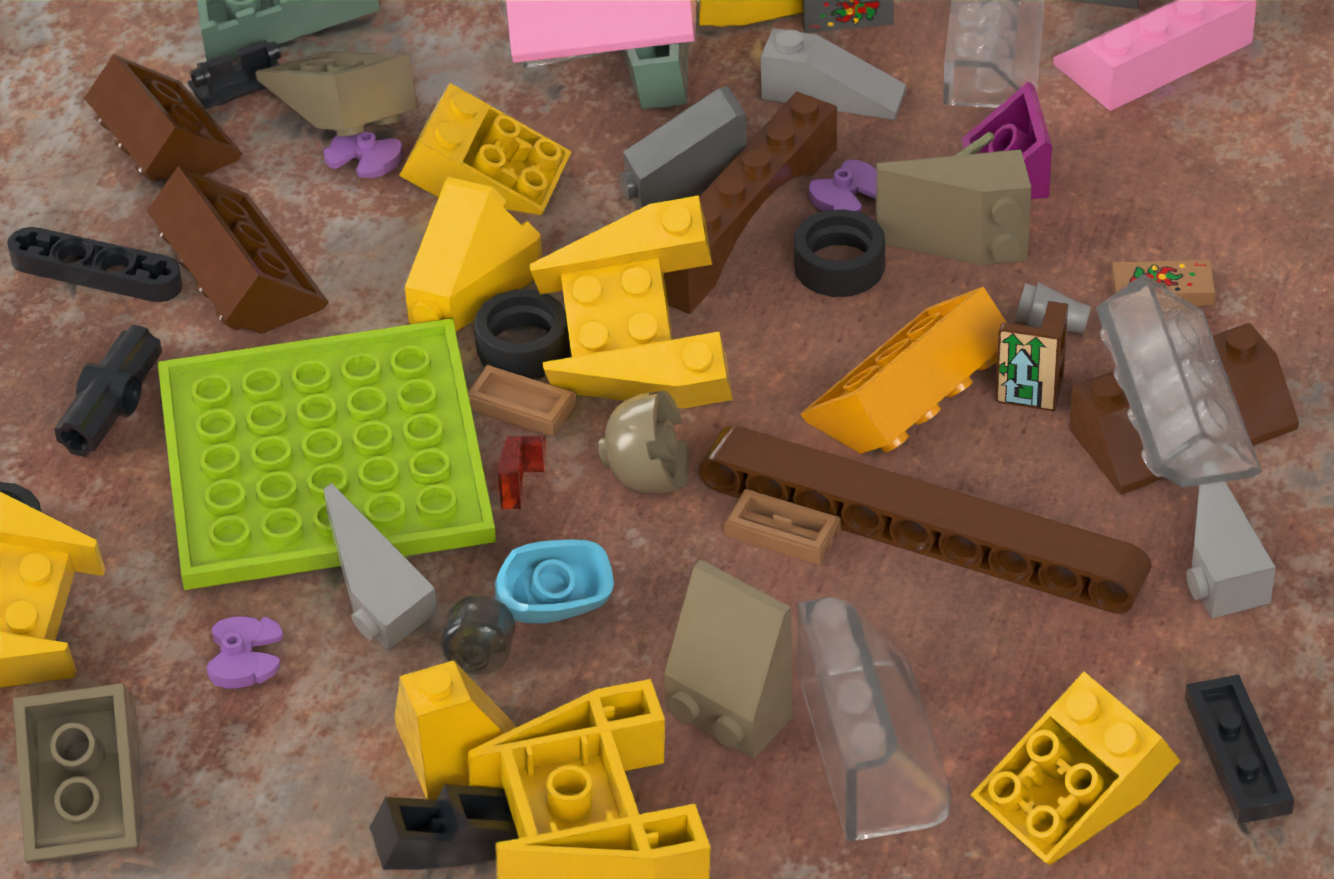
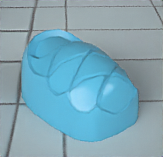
[495,540,614,624]

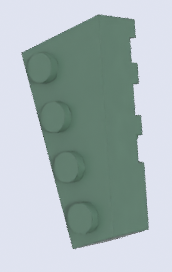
[197,0,380,61]
[620,42,689,109]

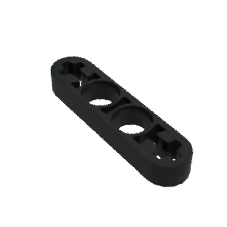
[7,227,183,302]

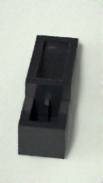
[370,784,519,870]

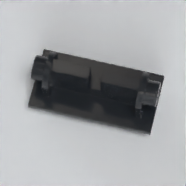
[187,40,281,109]

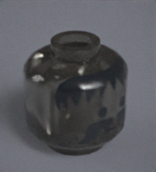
[441,595,516,675]

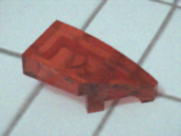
[497,436,547,509]

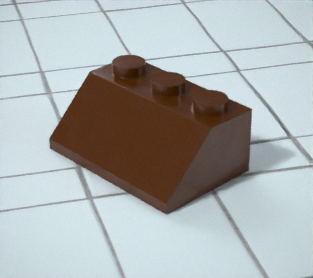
[84,54,243,182]

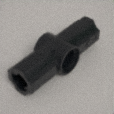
[54,324,162,457]

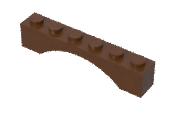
[664,91,837,314]

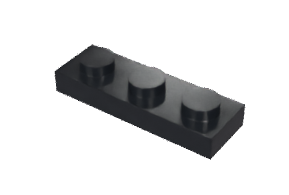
[1185,674,1294,824]

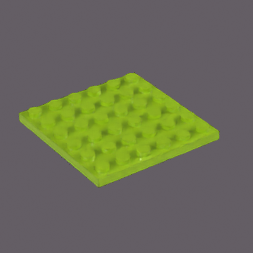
[158,318,496,590]

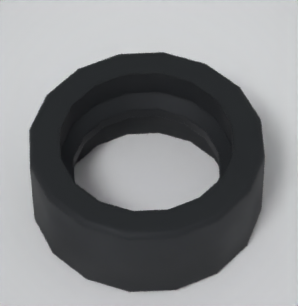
[794,209,885,297]
[474,289,569,379]

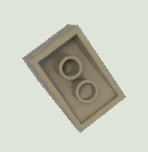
[256,51,418,136]
[876,150,1031,265]
[664,559,793,759]
[13,683,140,864]

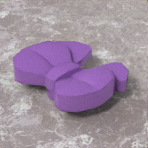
[324,131,403,179]
[809,160,876,212]
[206,616,284,688]

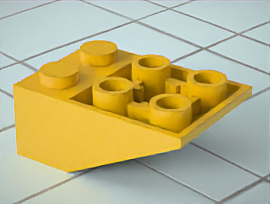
[399,83,572,215]
[970,672,1181,866]

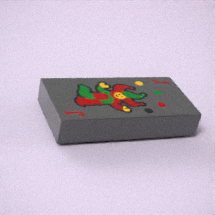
[802,0,894,33]

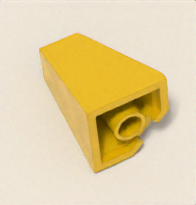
[404,177,543,332]
[394,660,517,800]

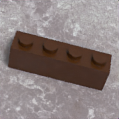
[147,166,329,334]
[1069,322,1299,495]

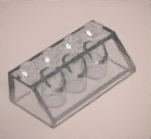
[943,0,1045,108]
[1096,274,1262,487]

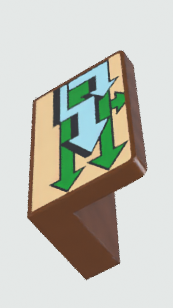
[996,301,1069,411]

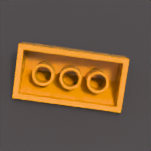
[800,286,1007,454]

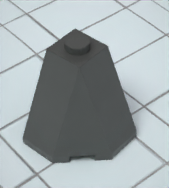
[619,86,747,210]

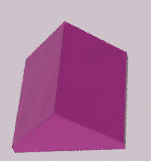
[961,81,1052,199]

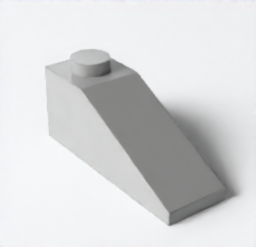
[761,28,906,120]
[1186,458,1275,619]
[323,483,437,651]

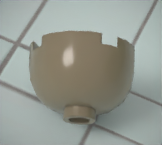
[599,391,689,494]

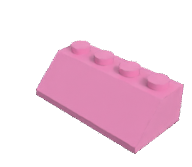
[506,0,696,63]
[1053,0,1257,111]

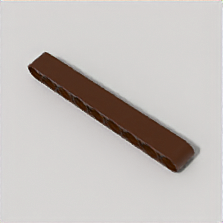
[698,425,1152,614]

